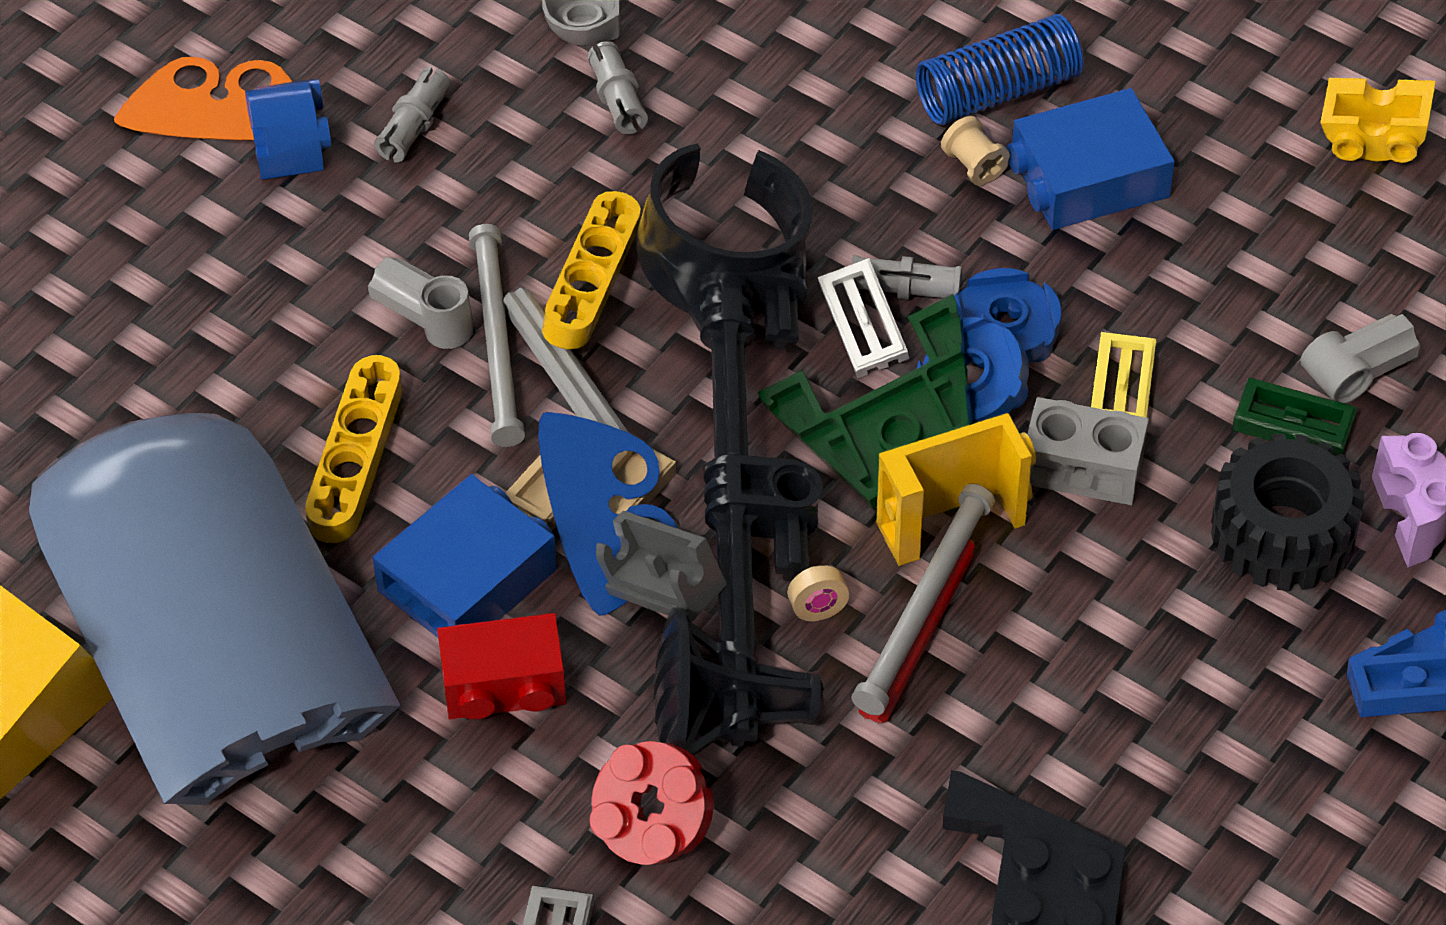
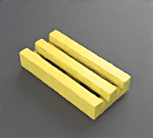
[1091,332,1156,418]

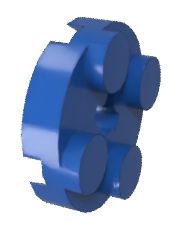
[954,268,1061,367]
[916,317,1029,424]

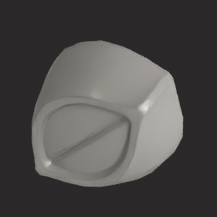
[542,0,621,46]

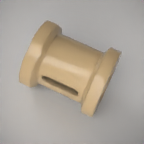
[941,116,1010,186]

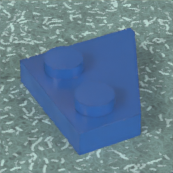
[1347,610,1446,717]

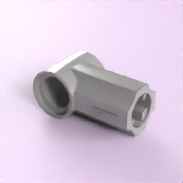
[368,256,474,349]
[1300,314,1420,404]

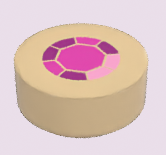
[787,566,849,621]

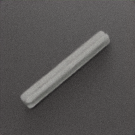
[503,287,627,432]

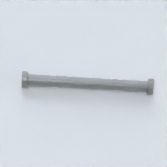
[469,224,525,447]
[851,484,995,715]

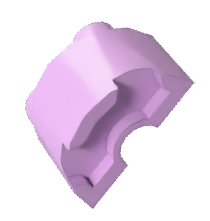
[1372,433,1446,568]

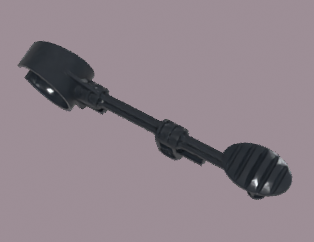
[636,143,824,756]

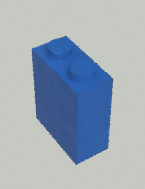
[1007,88,1175,230]
[372,474,557,638]

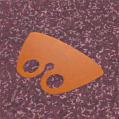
[114,57,292,140]

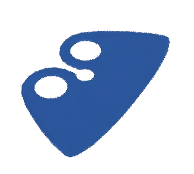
[538,412,678,616]

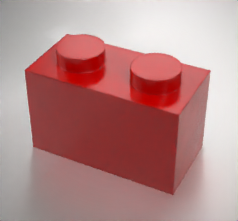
[437,613,566,720]

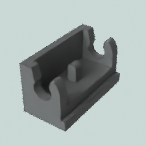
[596,510,727,622]

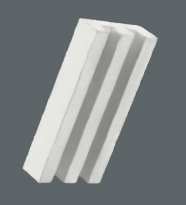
[818,258,909,378]

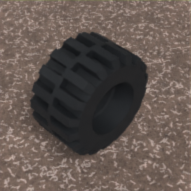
[1211,434,1364,591]

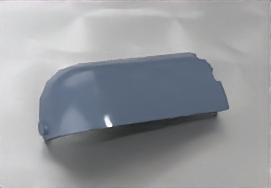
[29,413,401,805]

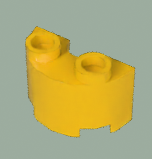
[1321,78,1435,163]

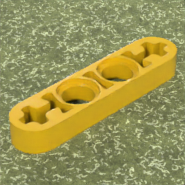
[542,191,641,349]
[305,355,402,543]

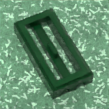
[1232,377,1358,456]

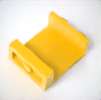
[876,413,1036,566]

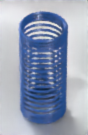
[916,14,1084,125]

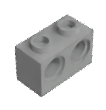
[1027,397,1149,505]

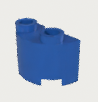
[245,78,331,180]

